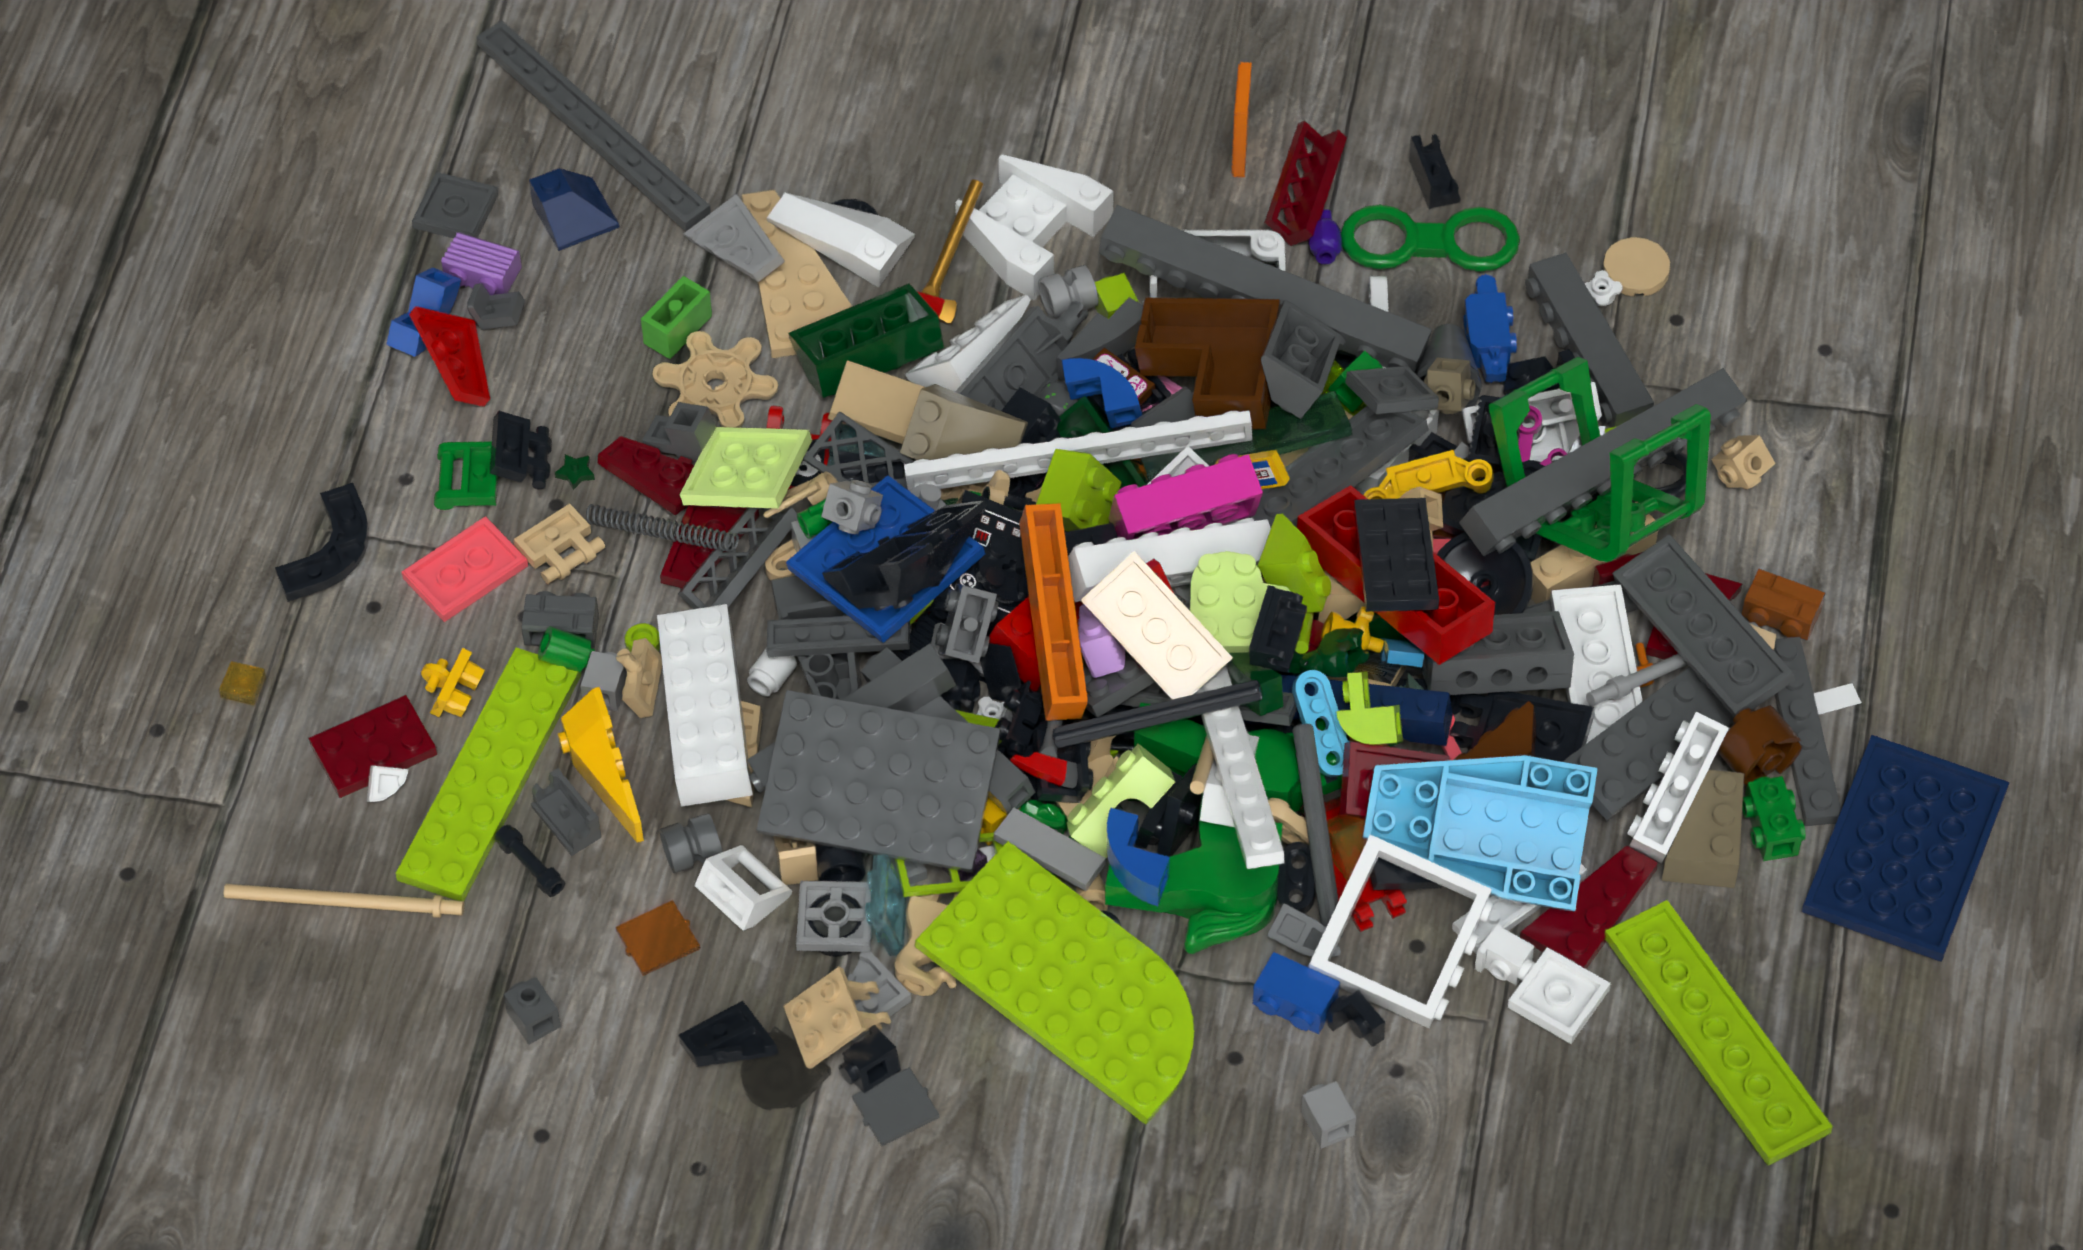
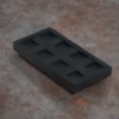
[1354,498,1439,612]

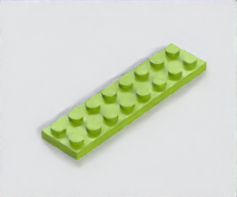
[395,647,581,901]
[1605,900,1833,1166]

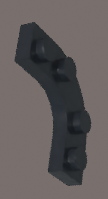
[275,482,369,602]

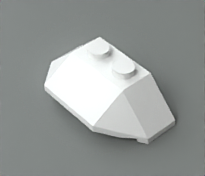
[1462,382,1602,462]

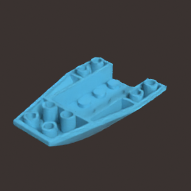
[1363,755,1598,912]

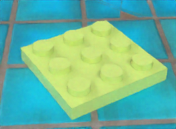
[680,427,812,509]

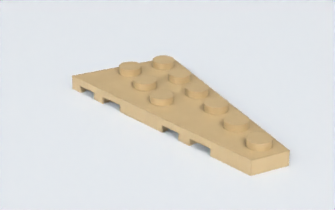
[742,190,852,358]

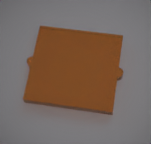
[616,900,700,976]

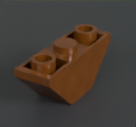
[1454,701,1536,760]

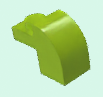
[1336,671,1403,744]

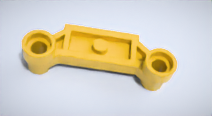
[1364,450,1493,499]

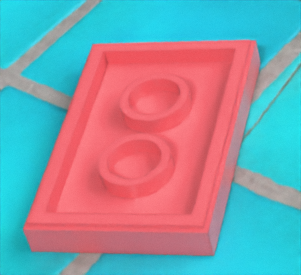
[402,516,528,622]

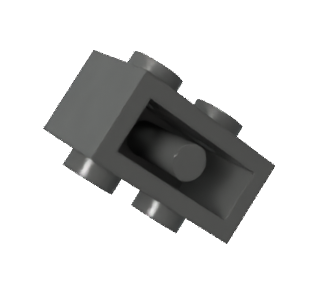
[935,584,998,663]

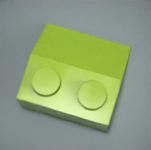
[1257,513,1331,613]

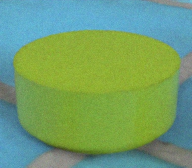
[625,623,660,653]

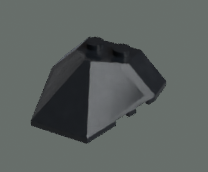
[822,500,987,611]

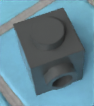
[503,976,561,1044]

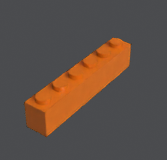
[1019,503,1088,721]

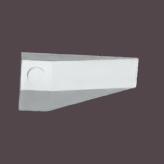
[767,193,915,288]
[905,294,1031,392]

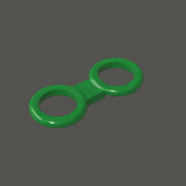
[1341,204,1520,272]

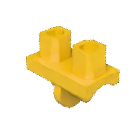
[421,648,485,717]

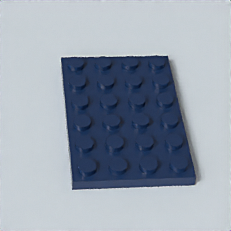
[1802,735,2010,962]

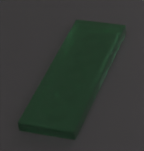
[1139,391,1353,482]

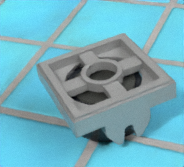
[796,881,874,957]

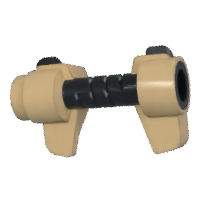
[981,470,1042,511]

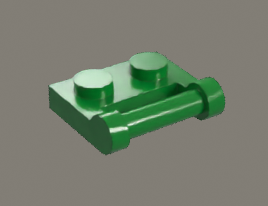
[434,442,498,510]

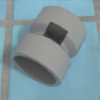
[1038,265,1098,319]

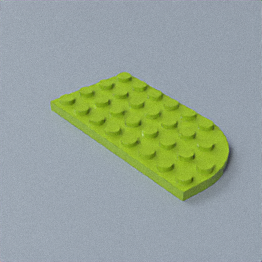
[914,841,1194,1125]

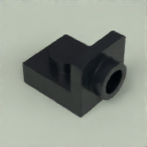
[1328,990,1385,1047]

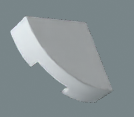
[367,766,408,802]

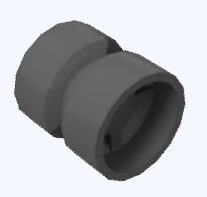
[659,813,722,873]

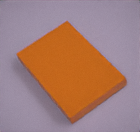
[1232,62,1252,178]

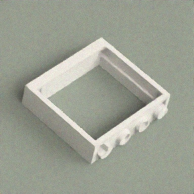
[1309,835,1494,1028]

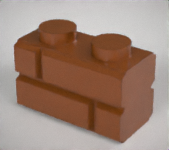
[1742,569,1825,640]

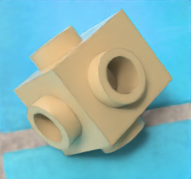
[1711,435,1776,489]

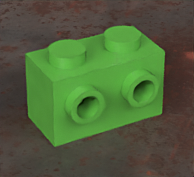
[641,276,712,359]

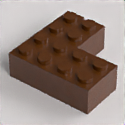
[1135,298,1281,429]

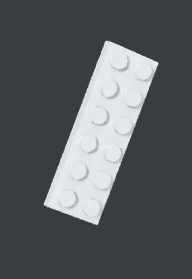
[1550,585,1643,744]

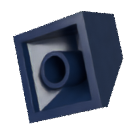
[529,168,620,251]

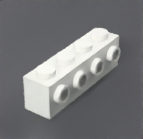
[1627,712,1729,863]

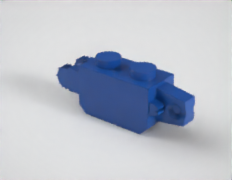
[1463,274,1517,382]

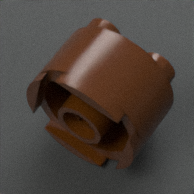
[1718,705,1802,787]

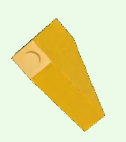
[557,687,644,843]

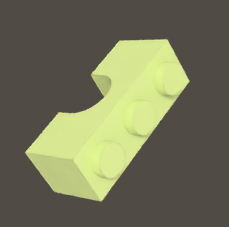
[1066,744,1175,858]

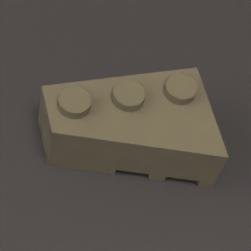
[1662,770,1744,888]

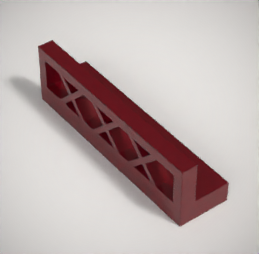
[1264,121,1347,246]

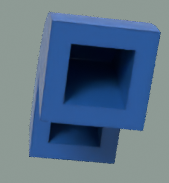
[386,267,461,357]
[1062,358,1143,428]
[1107,807,1170,906]

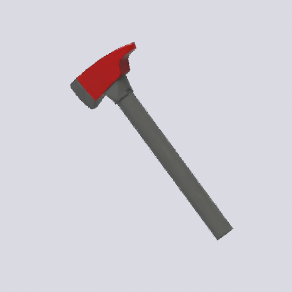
[1010,720,1078,788]

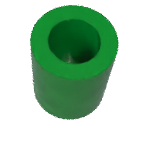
[538,626,595,673]

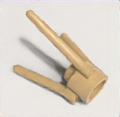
[763,471,838,518]

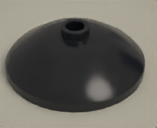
[1437,532,1534,615]

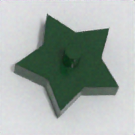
[555,454,595,490]

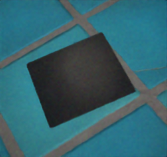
[980,643,1022,701]

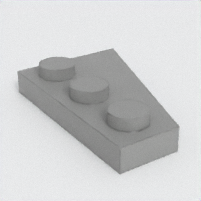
[683,194,785,282]

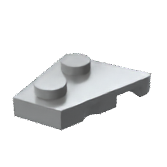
[847,951,911,1043]

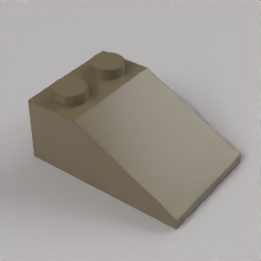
[900,384,1028,483]

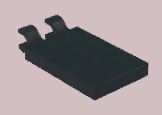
[1450,691,1595,762]

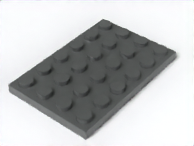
[757,690,1001,873]

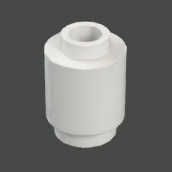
[747,649,797,696]

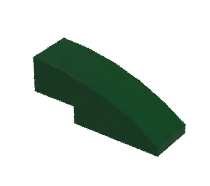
[1226,652,1284,717]

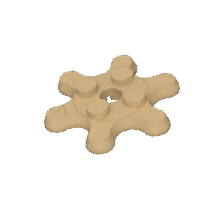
[653,331,778,428]

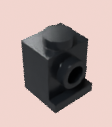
[839,1025,901,1094]

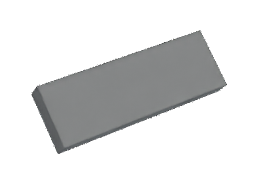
[994,807,1106,891]

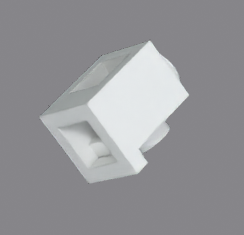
[1475,924,1535,985]

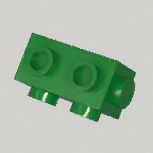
[1742,776,1806,862]

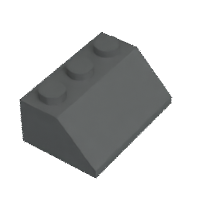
[1261,299,1342,419]

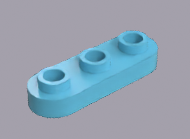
[1292,670,1348,777]

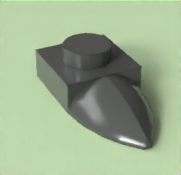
[1267,903,1341,957]

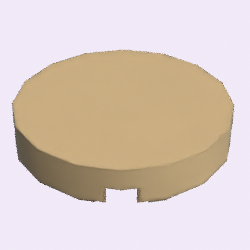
[1603,237,1670,297]

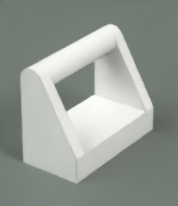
[695,845,792,931]

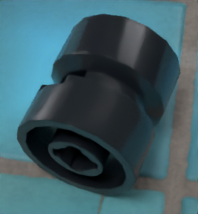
[814,843,866,882]

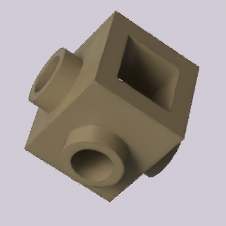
[1424,358,1476,414]

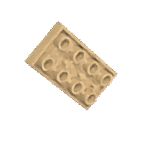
[828,360,925,444]

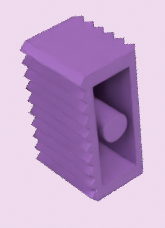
[441,232,522,295]

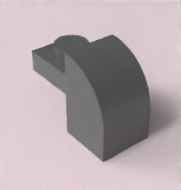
[642,402,716,463]

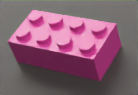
[1108,454,1263,540]

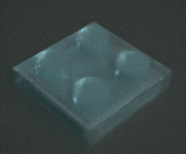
[865,854,907,956]

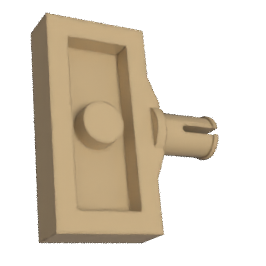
[616,638,662,718]

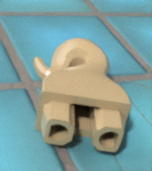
[895,884,958,996]

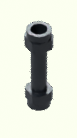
[495,824,565,897]

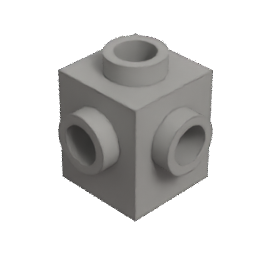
[821,480,883,534]

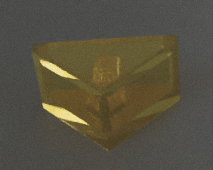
[1327,815,1367,881]

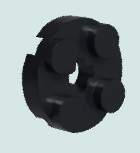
[974,537,1029,607]

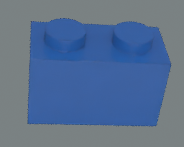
[1253,952,1340,1034]

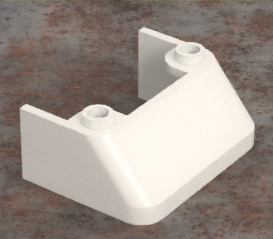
[1149,229,1286,298]

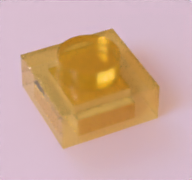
[219,661,266,705]

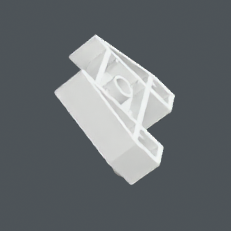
[956,154,1113,300]

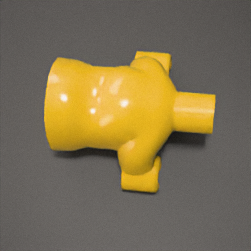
[1321,606,1384,653]

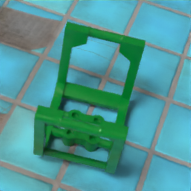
[1489,357,1711,562]

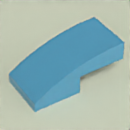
[1380,638,1424,667]

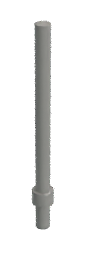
[1586,622,1758,706]

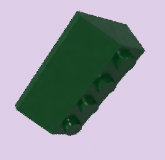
[788,283,944,398]

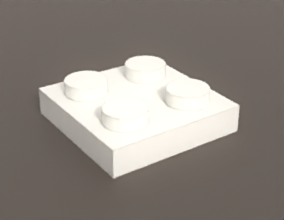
[1508,947,1611,1044]

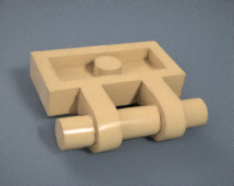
[513,504,605,584]

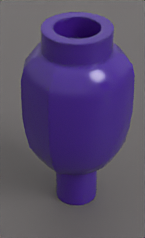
[1309,209,1342,264]

